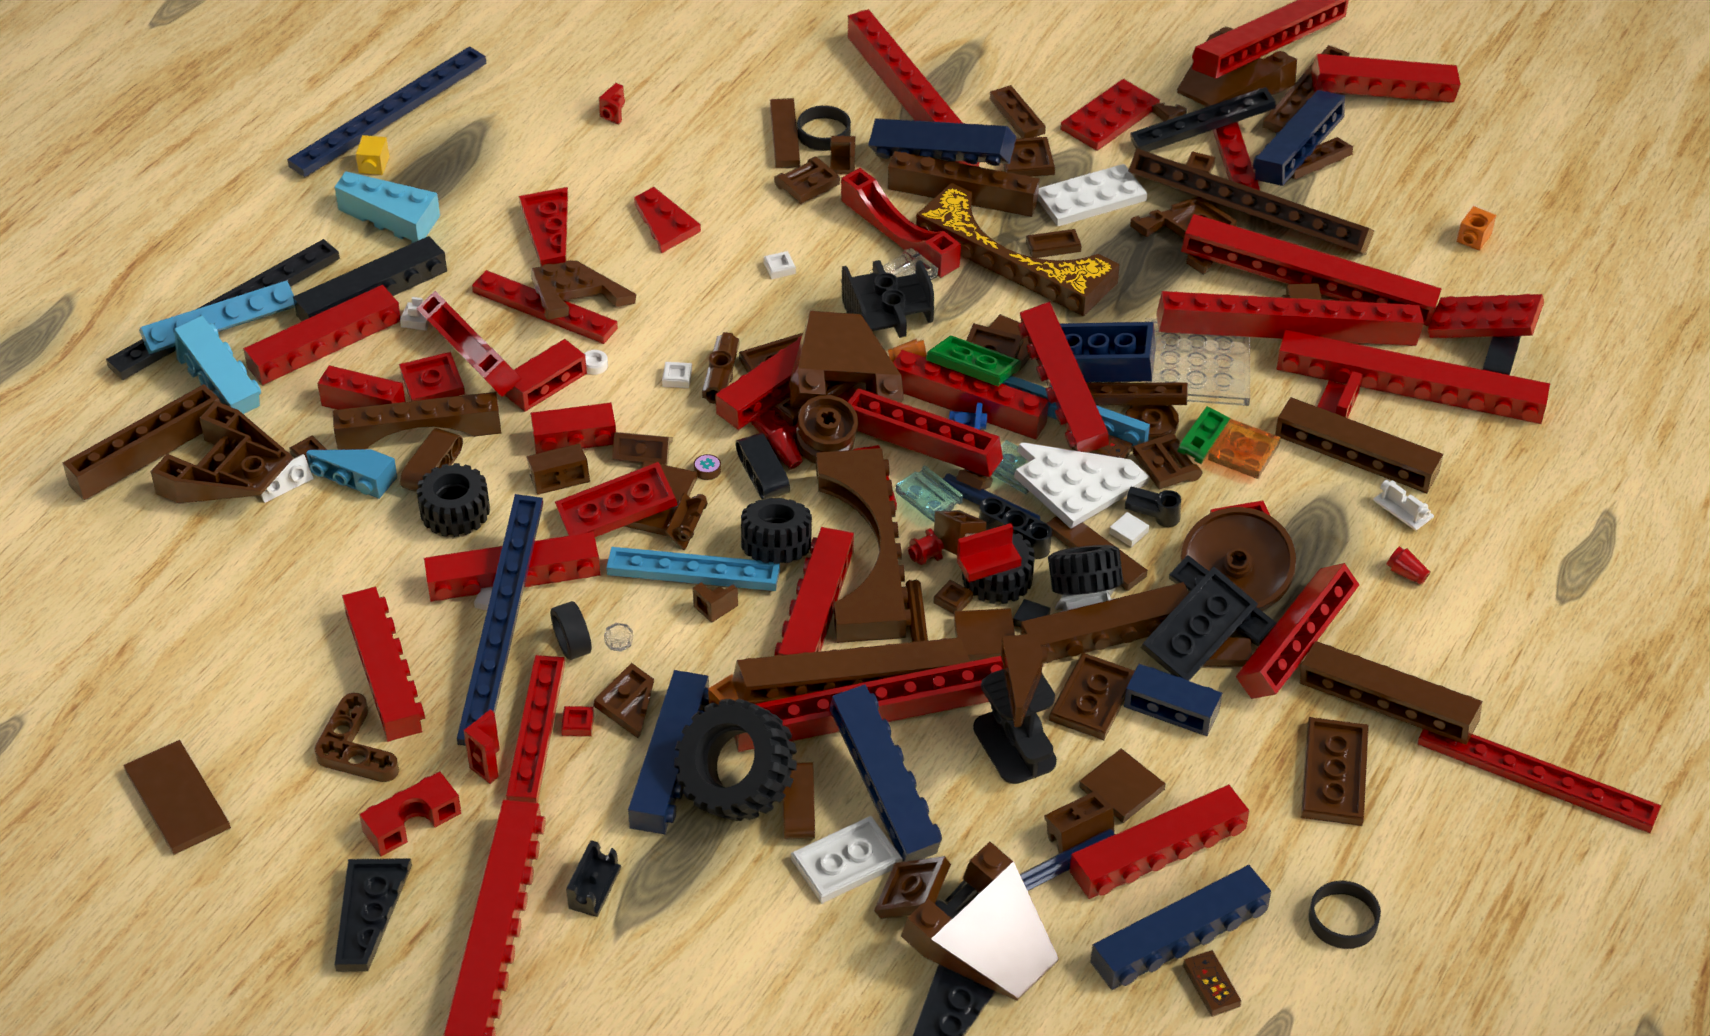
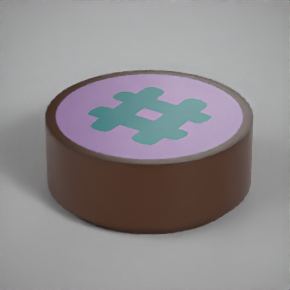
[694,454,721,480]

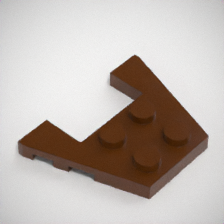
[1130,197,1237,275]
[531,260,637,320]

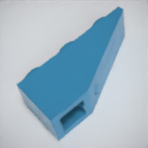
[306,449,398,499]

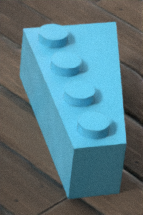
[335,171,440,243]
[174,315,261,414]

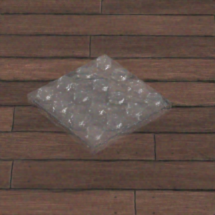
[1143,318,1250,406]

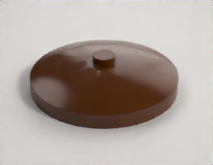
[1181,507,1296,611]

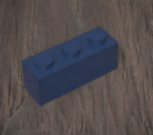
[1124,664,1222,736]

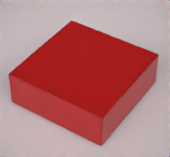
[561,706,594,736]

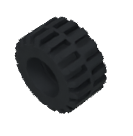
[417,463,490,537]
[741,498,812,564]
[962,529,1035,604]
[1048,545,1123,595]

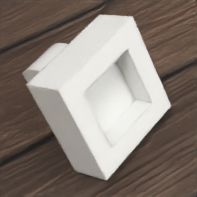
[400,297,430,331]

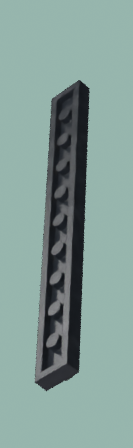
[106,239,340,380]

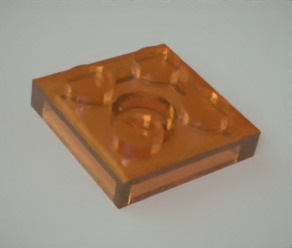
[1208,419,1281,479]

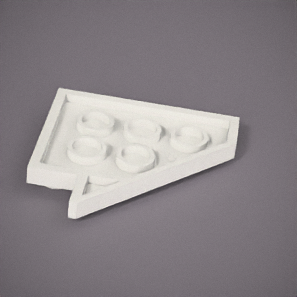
[1014,442,1150,529]

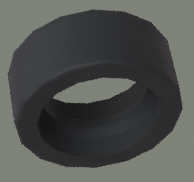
[550,601,592,660]

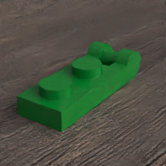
[1177,406,1231,465]

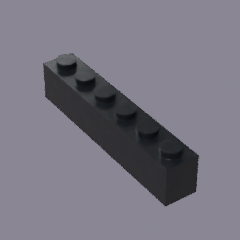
[293,236,447,322]

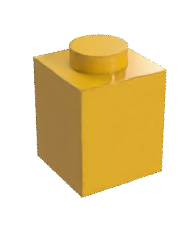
[356,135,389,175]

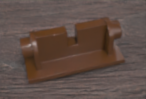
[665,493,708,550]

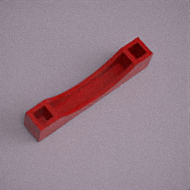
[841,168,961,278]
[416,291,522,397]

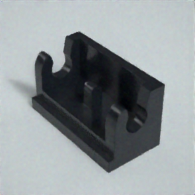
[566,840,621,917]

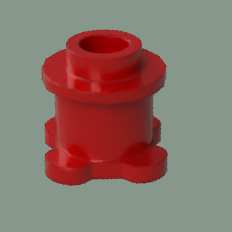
[907,528,944,565]

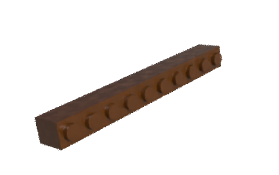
[1128,148,1375,254]

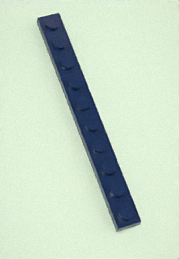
[287,46,487,177]
[457,494,543,746]

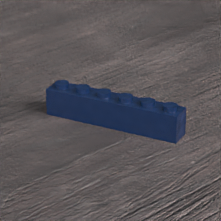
[1253,90,1345,186]
[868,118,1017,166]
[628,670,709,835]
[829,684,942,862]
[1090,865,1271,990]

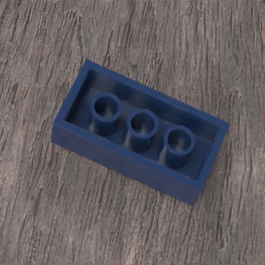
[1060,322,1156,383]

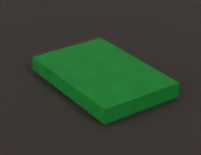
[926,335,1021,386]

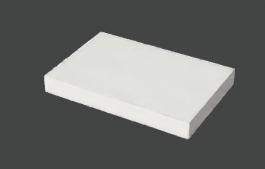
[791,816,903,904]

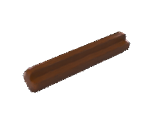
[905,579,928,642]

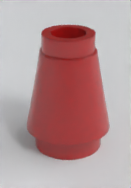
[767,427,803,470]
[1386,546,1431,585]

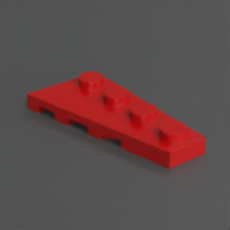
[519,187,568,266]

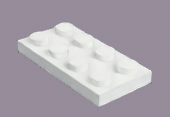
[1038,164,1147,227]

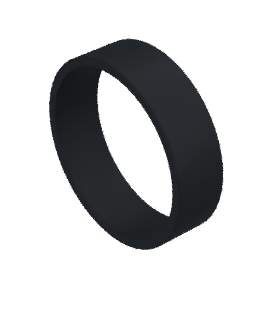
[797,105,851,151]
[1309,880,1381,949]

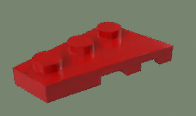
[634,187,701,254]

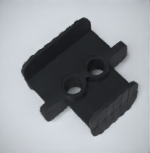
[841,260,935,338]
[973,669,1057,784]

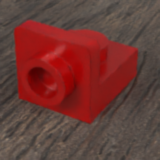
[599,83,625,125]

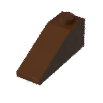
[1001,633,1047,727]

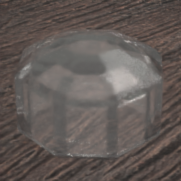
[604,623,633,652]

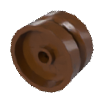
[795,395,858,464]

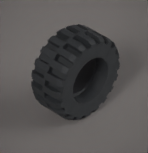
[674,699,797,821]

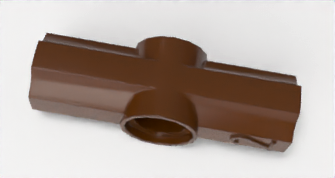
[702,332,740,404]

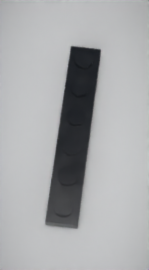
[1130,87,1276,152]

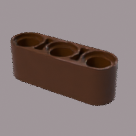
[400,428,463,492]
[783,762,815,840]

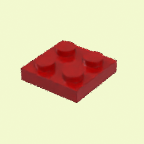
[399,352,465,401]

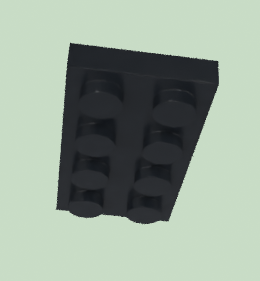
[1140,567,1258,681]

